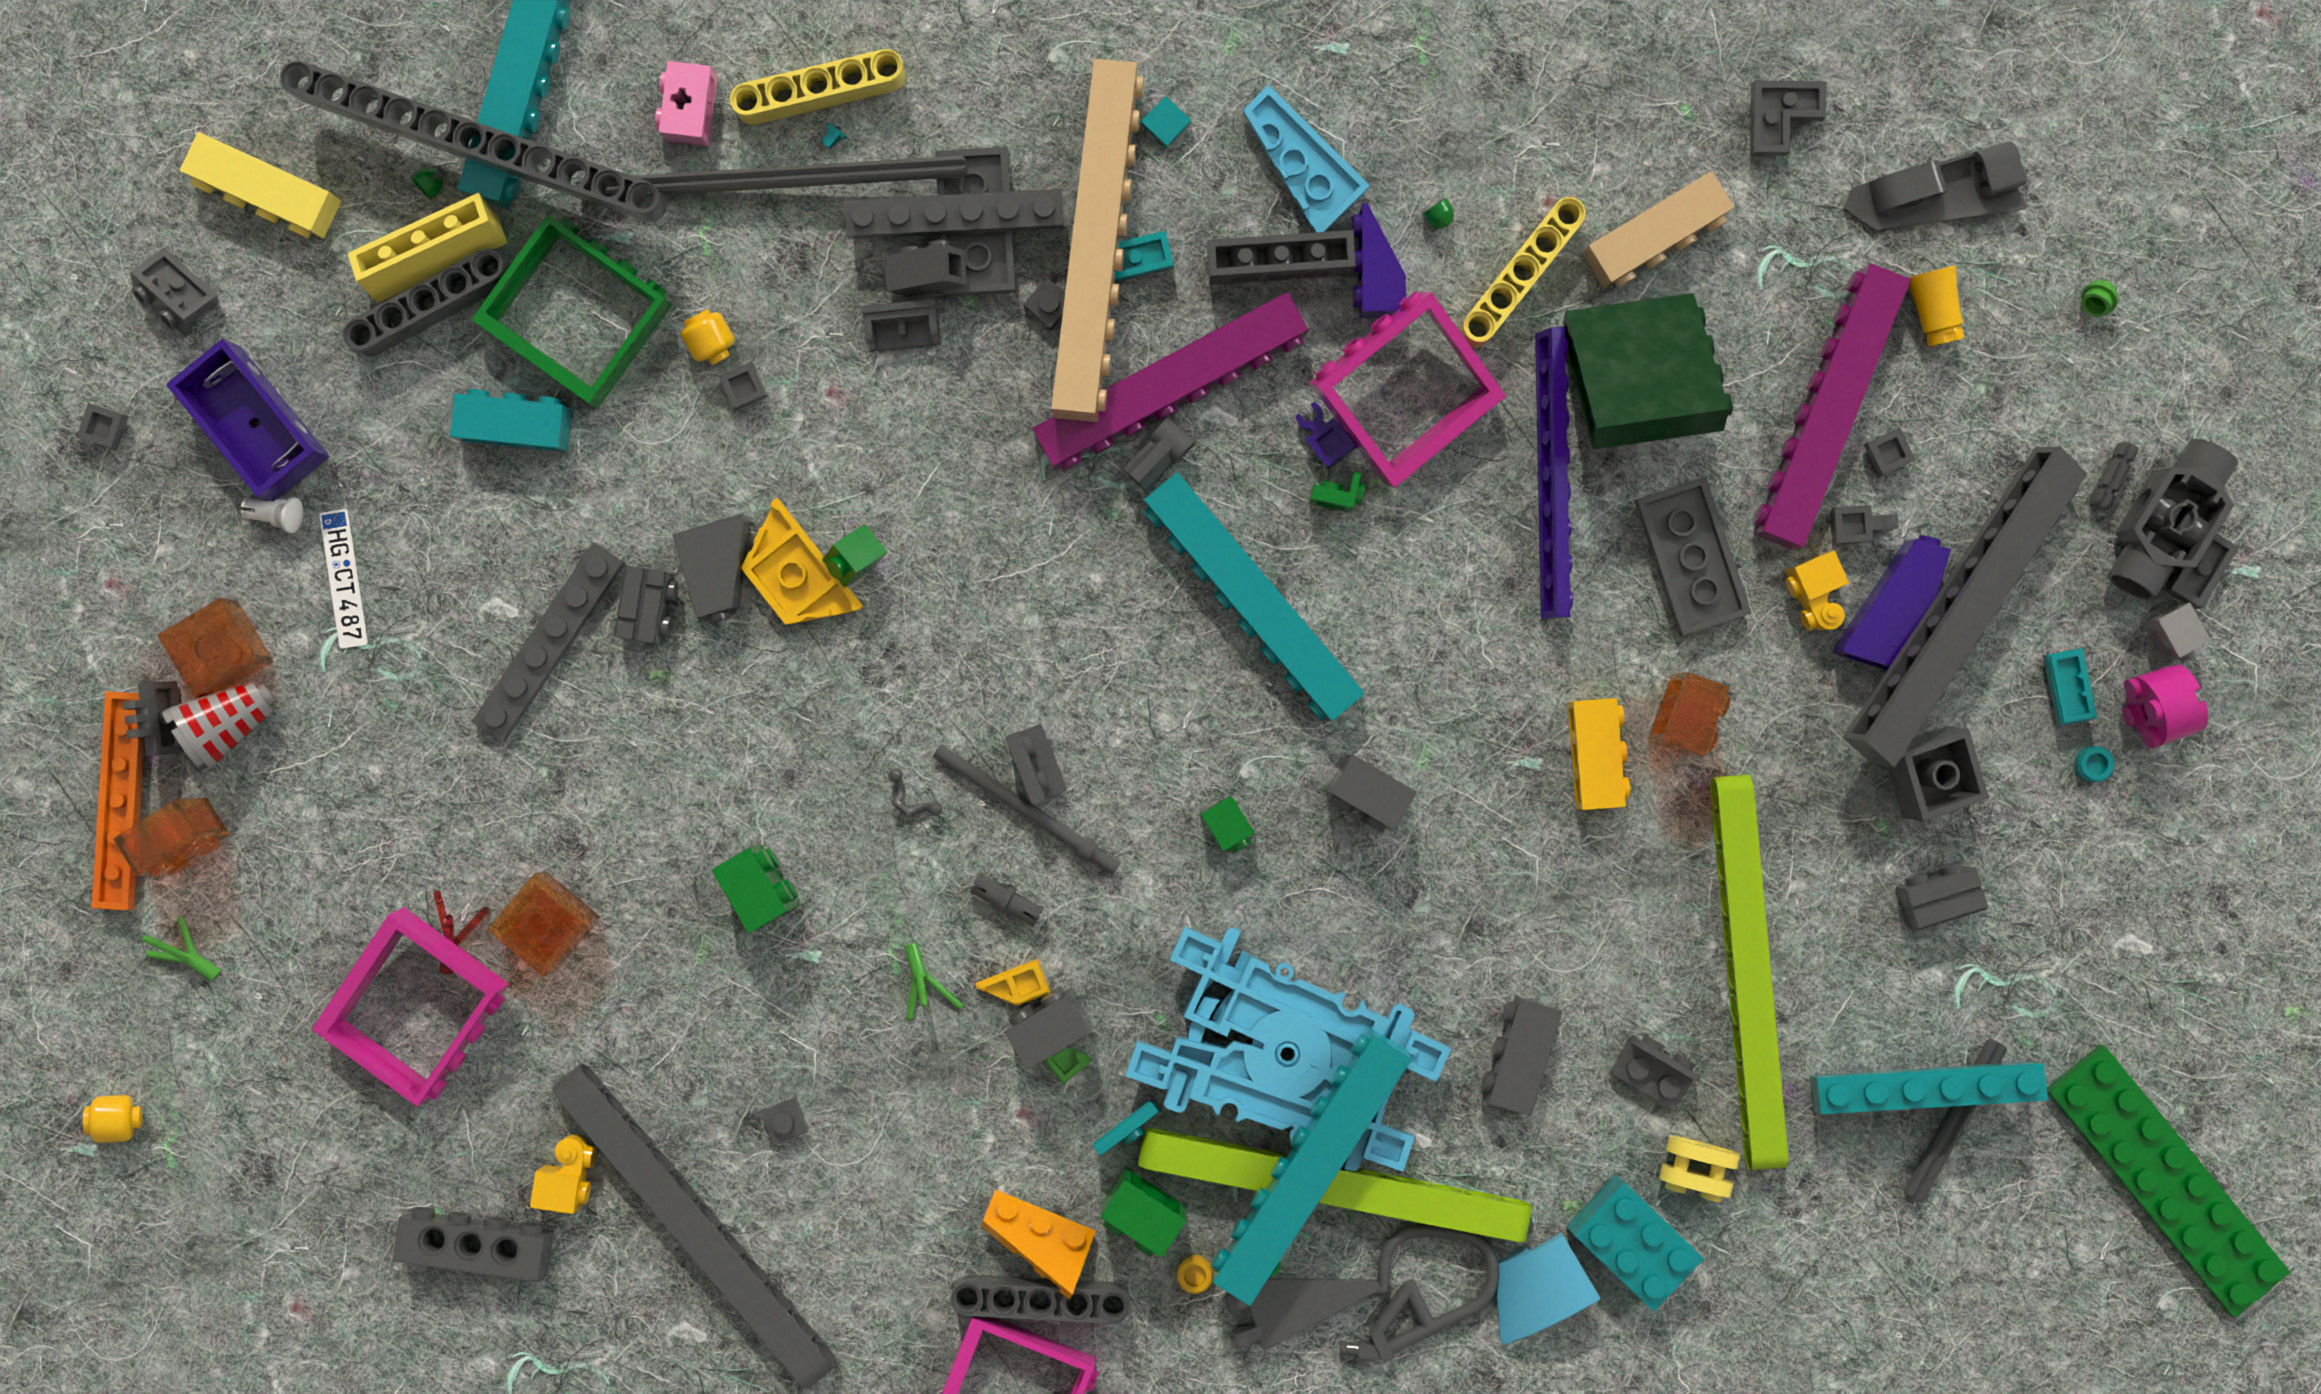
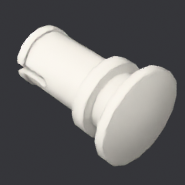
[241,496,303,533]

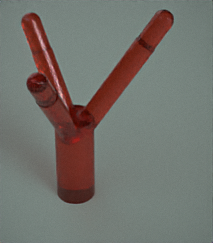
[434,890,489,974]

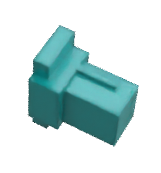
[821,122,847,149]

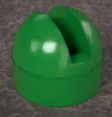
[410,167,443,199]
[1422,198,1454,229]

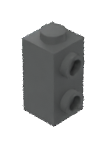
[884,240,967,297]

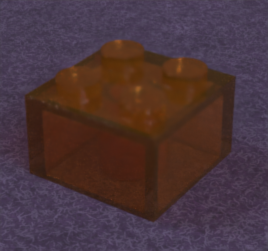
[157,598,274,698]
[1647,672,1731,756]
[113,798,229,878]
[487,871,601,977]

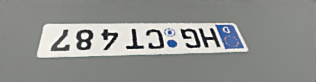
[319,509,368,649]

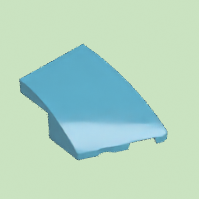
[1496,1232,1601,1345]

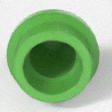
[2081,279,2119,317]

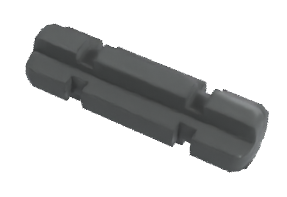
[2090,441,2138,510]

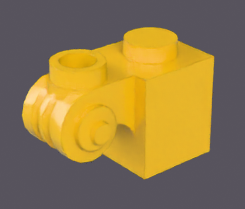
[1785,550,1849,631]
[530,1134,596,1214]

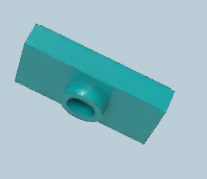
[2043,648,2098,726]
[1093,1100,1162,1156]

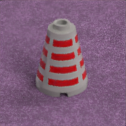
[162,681,276,773]

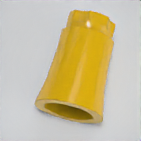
[1908,265,1965,347]

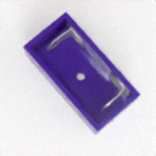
[166,338,330,501]

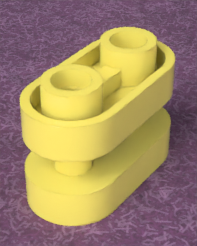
[1659,1135,1741,1202]

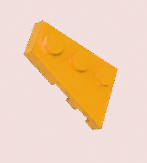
[980,1189,1096,1300]

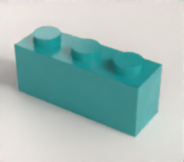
[450,389,572,453]

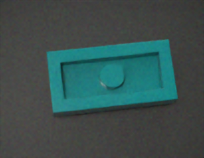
[1114,230,1174,282]

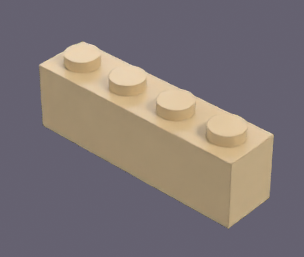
[1582,171,1735,290]

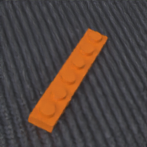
[91,691,145,910]

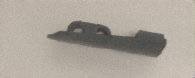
[1843,141,2027,231]

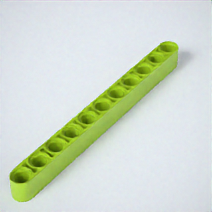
[1710,774,1789,1171]
[1138,1128,1533,1242]

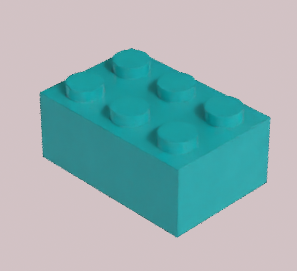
[1566,1174,1704,1312]

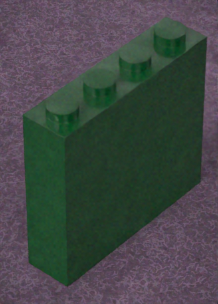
[1563,293,1733,450]

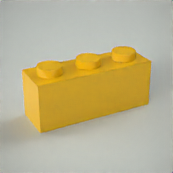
[1567,698,1630,810]

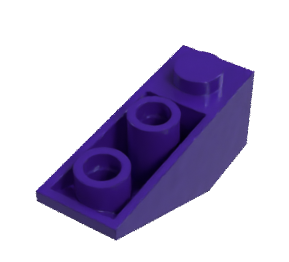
[1352,203,1406,318]

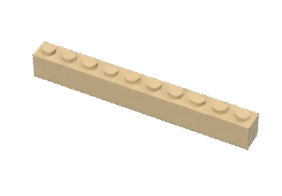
[1051,58,1144,423]

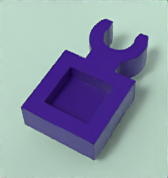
[1296,402,1357,470]

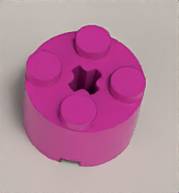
[2122,665,2208,749]

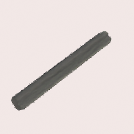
[1904,1039,2007,1203]

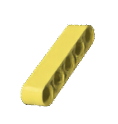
[730,49,906,125]
[1459,197,1586,348]

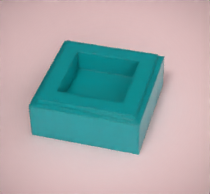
[1141,96,1191,149]

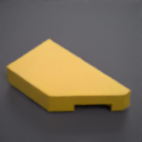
[975,958,1051,1006]

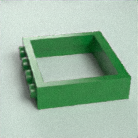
[471,214,672,409]

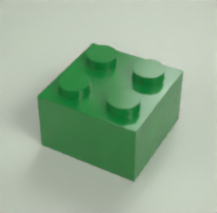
[711,844,799,934]
[1100,1166,1187,1258]

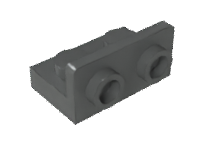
[130,247,219,337]
[1005,725,1067,805]
[1610,1035,1701,1111]

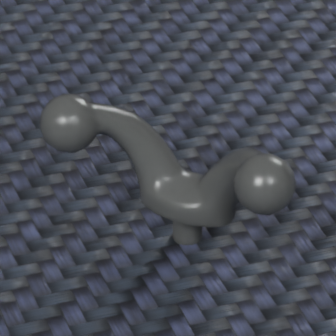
[888,768,943,819]

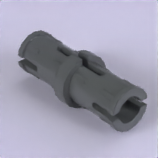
[970,873,1044,927]

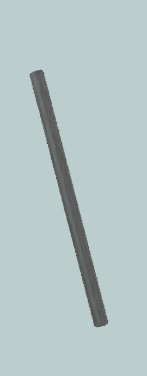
[576,156,967,200]

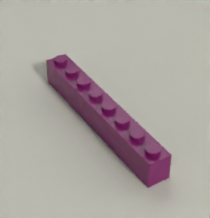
[1754,263,1911,550]
[1032,292,1308,472]

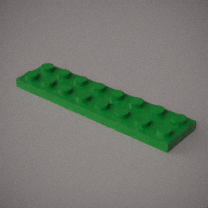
[2047,1045,2291,1318]

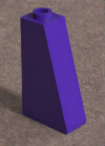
[1833,535,1951,671]

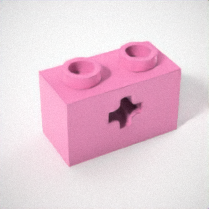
[655,61,717,147]

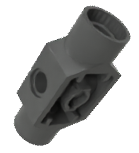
[2107,439,2238,601]

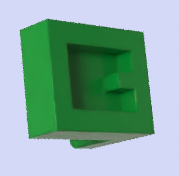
[1309,472,1365,512]

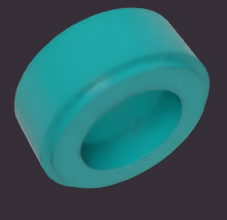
[2074,746,2115,782]

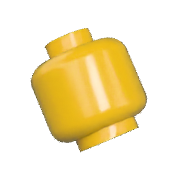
[680,309,735,365]
[83,1095,143,1143]

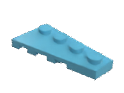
[1243,85,1370,233]

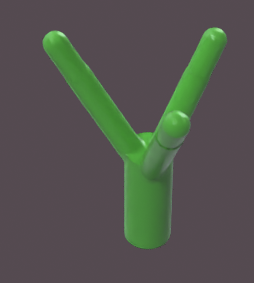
[142,917,222,982]
[904,942,963,1020]

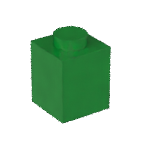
[822,524,887,588]
[1200,795,1255,853]

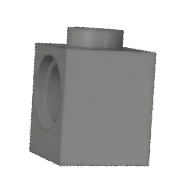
[2143,603,2211,662]

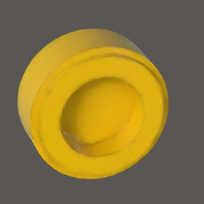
[1177,1255,1213,1294]

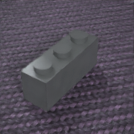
[1481,995,1562,1116]

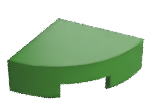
[1044,1047,1092,1085]

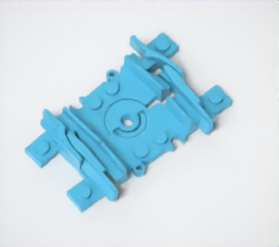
[1125,926,1451,1172]

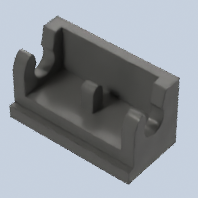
[862,299,941,352]

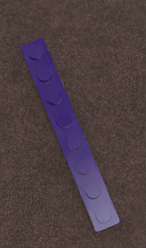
[1535,327,1573,619]

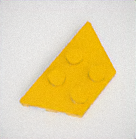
[741,497,864,625]

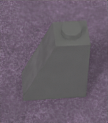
[672,514,750,624]

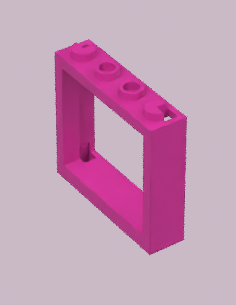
[1309,291,1506,488]
[311,907,509,1107]
[942,1316,1099,1394]

